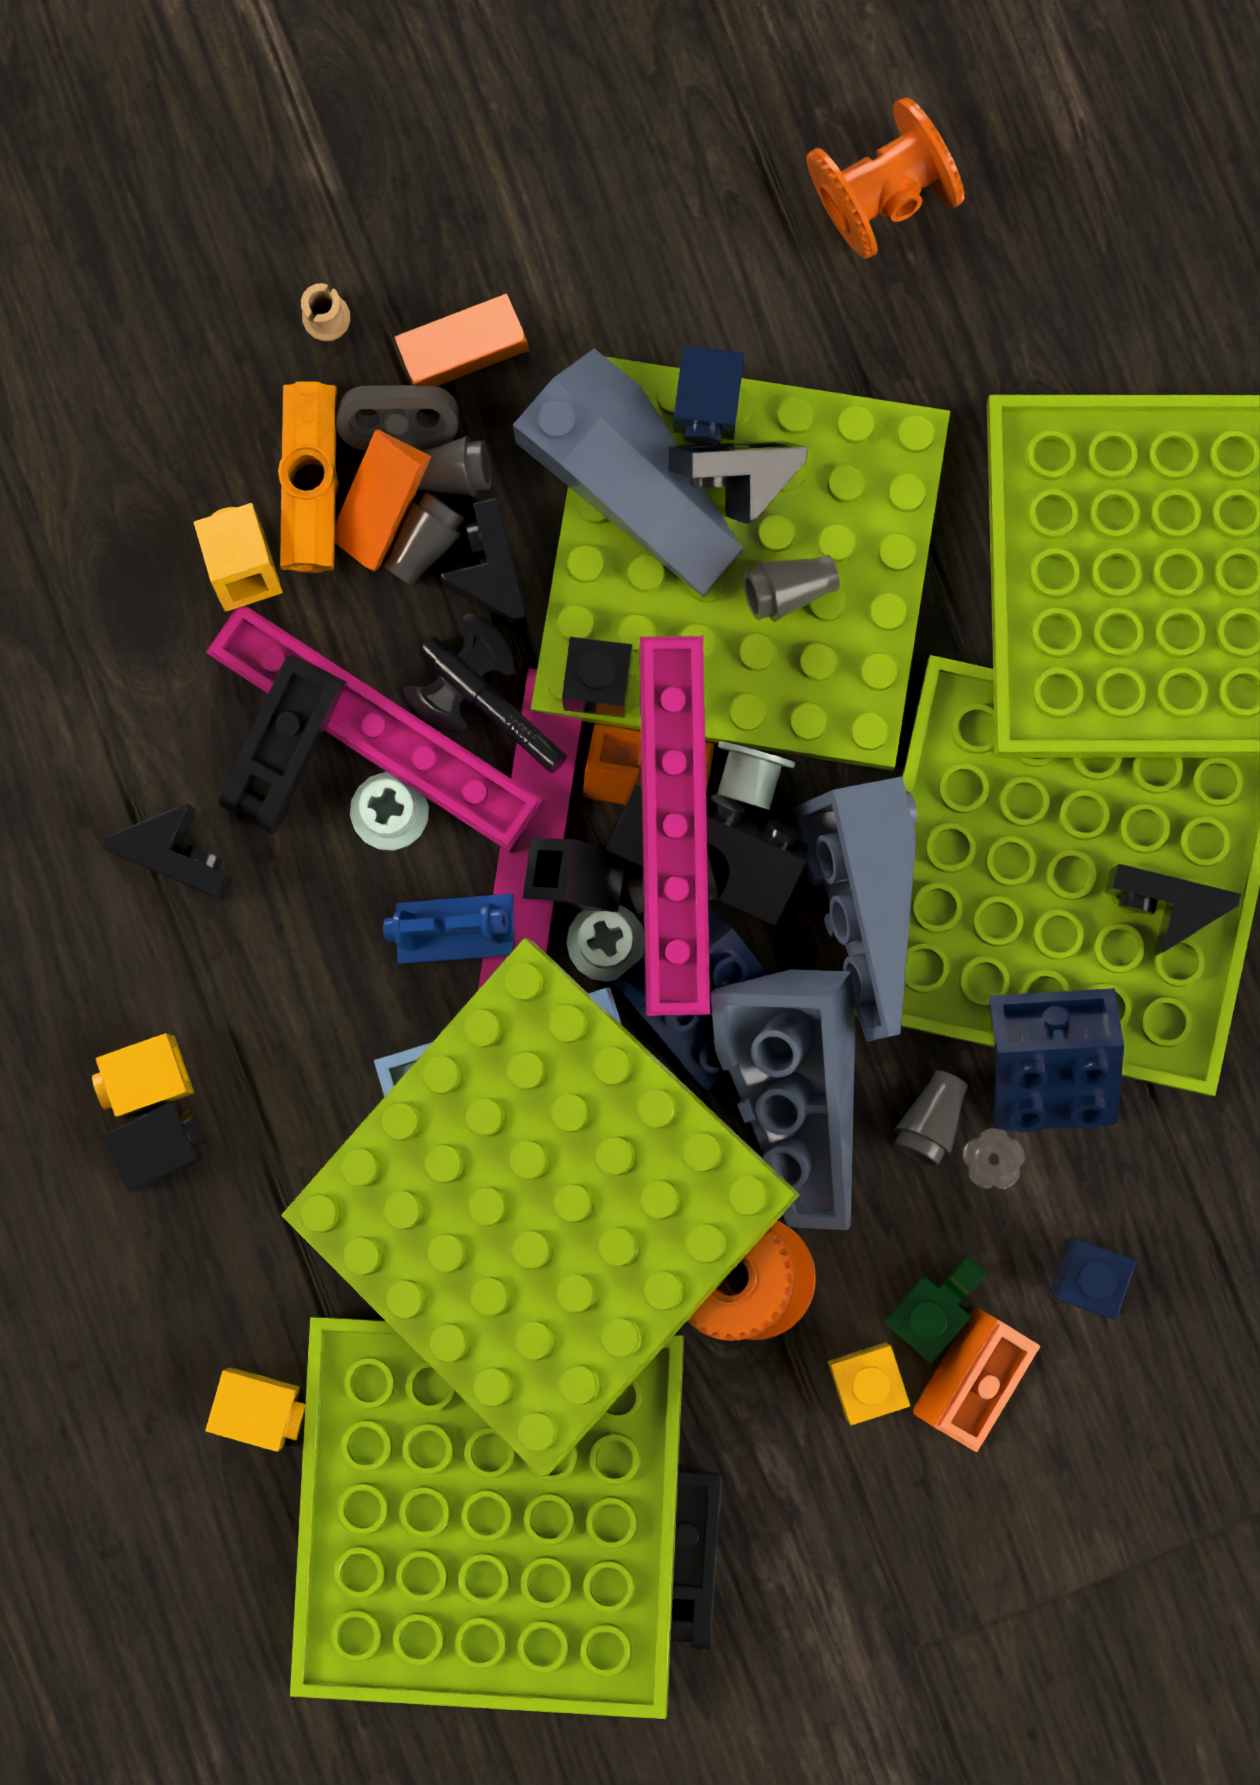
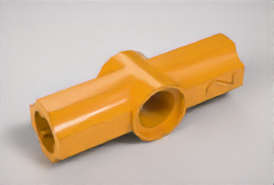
[278,382,339,573]

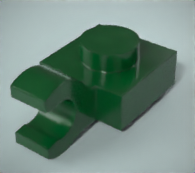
[883,1254,987,1364]

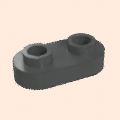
[336,385,459,450]

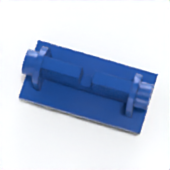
[383,894,515,964]

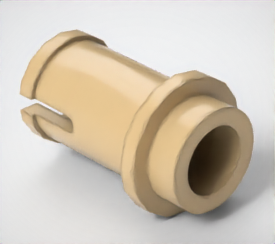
[301,283,350,342]

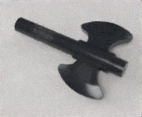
[403,613,567,773]

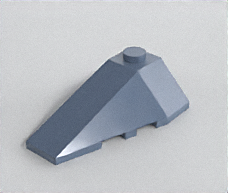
[513,348,743,597]
[792,776,917,1042]
[711,969,855,1230]

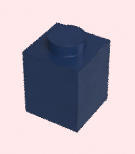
[673,345,745,445]
[1048,1238,1137,1320]

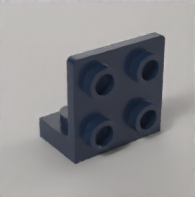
[613,907,769,1090]
[989,988,1124,1132]

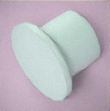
[717,741,795,809]
[350,772,429,851]
[566,905,645,982]

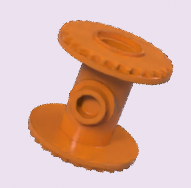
[806,97,965,259]
[687,1221,816,1341]

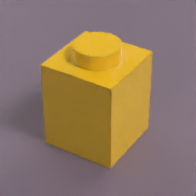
[194,503,283,612]
[92,1033,194,1118]
[828,1342,910,1426]
[205,1367,306,1452]

